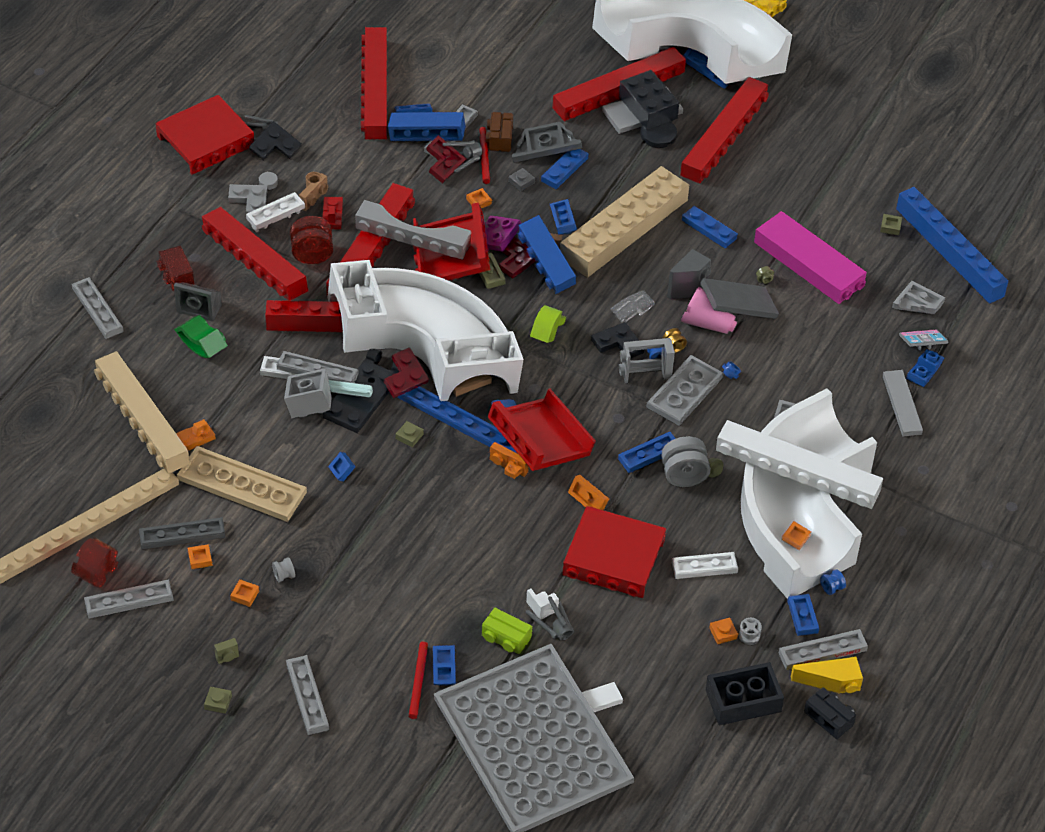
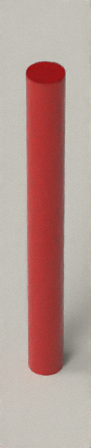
[479,127,490,184]
[409,642,428,719]

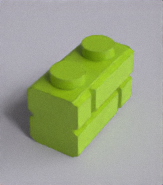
[482,607,532,654]

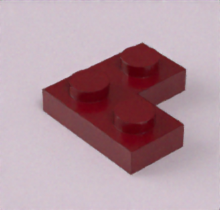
[426,135,466,184]
[499,237,536,279]
[384,347,429,398]

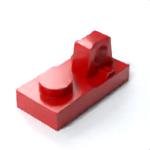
[322,197,343,229]

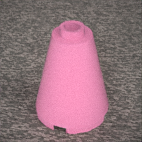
[681,287,737,334]

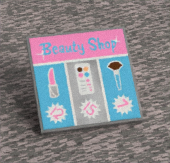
[899,330,948,350]

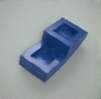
[433,645,456,685]

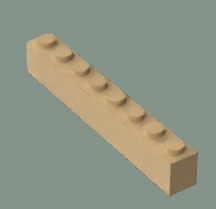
[94,351,190,474]

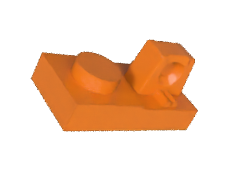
[176,419,216,451]
[490,442,529,479]
[568,475,609,510]

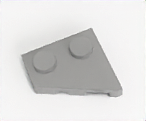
[892,281,945,314]

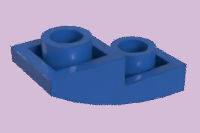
[906,349,944,387]

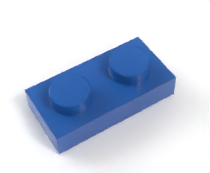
[787,594,819,636]

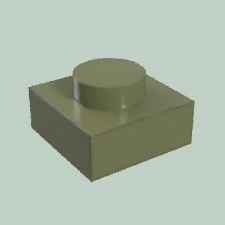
[880,214,902,235]
[395,421,424,448]
[214,638,239,664]
[204,687,232,714]

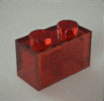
[157,245,194,291]

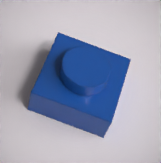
[328,452,355,481]

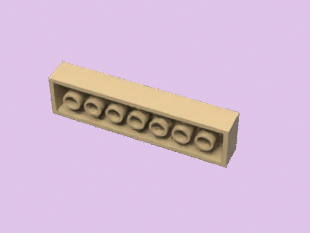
[560,166,689,278]

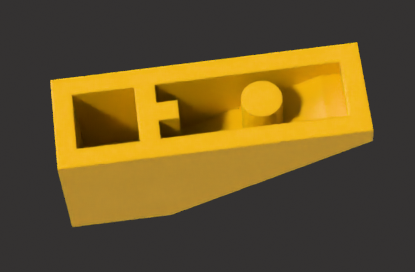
[791,657,863,693]

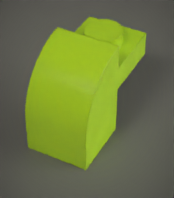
[530,305,566,343]

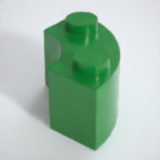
[174,315,228,358]

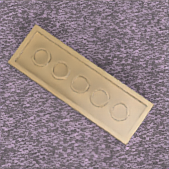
[177,446,307,522]

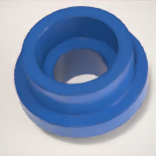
[722,361,741,379]

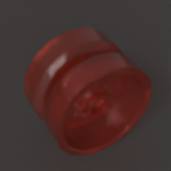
[290,216,333,264]

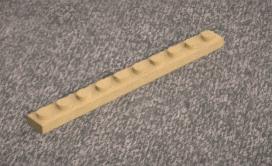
[0,469,179,584]

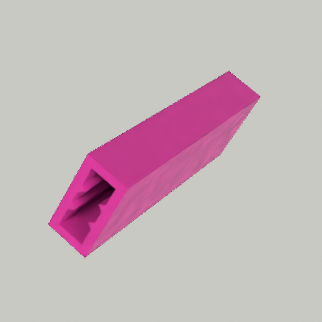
[754,211,867,304]

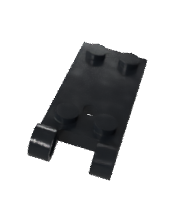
[323,349,399,434]

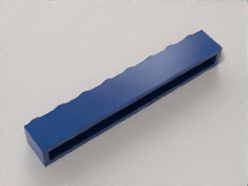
[896,187,1008,304]

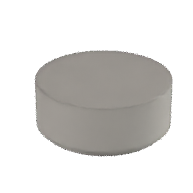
[259,172,278,190]

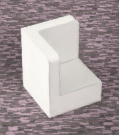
[526,589,559,619]

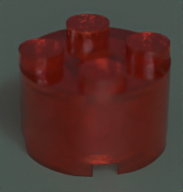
[71,537,118,588]

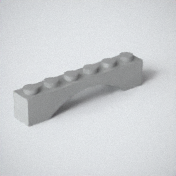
[355,200,471,260]

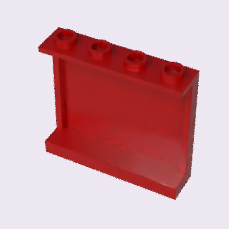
[156,95,254,175]
[413,202,491,280]
[488,389,596,471]
[563,506,666,598]

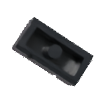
[804,687,856,740]

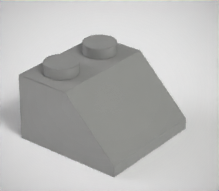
[284,368,332,418]

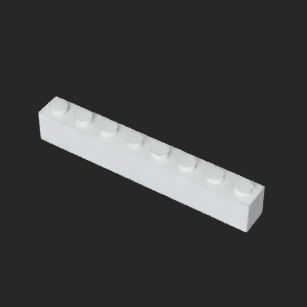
[716,420,883,509]

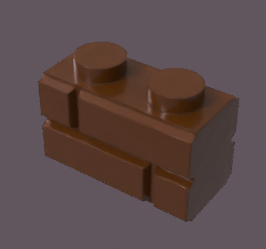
[486,112,513,152]

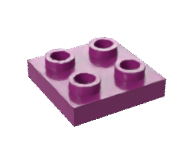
[485,215,522,252]

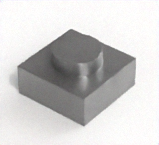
[509,168,535,191]

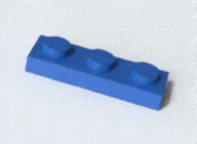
[541,149,589,189]
[550,199,577,235]
[682,206,738,248]
[618,432,676,473]

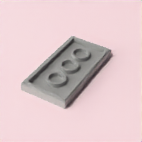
[602,86,683,134]
[646,355,724,426]

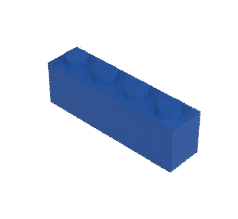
[388,112,466,141]
[518,215,576,294]

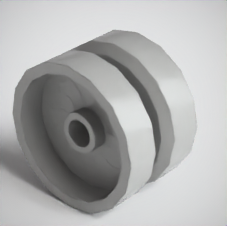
[661,436,711,487]

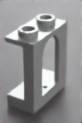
[619,338,675,383]

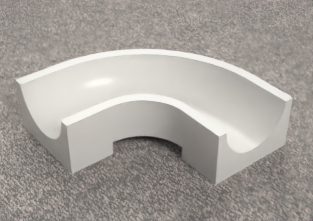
[592,0,792,84]
[327,260,524,401]
[741,389,877,599]

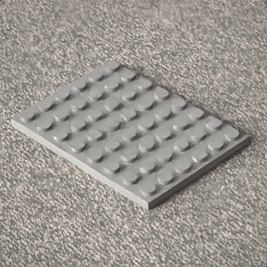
[434,644,634,832]

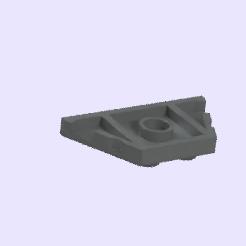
[512,122,583,163]

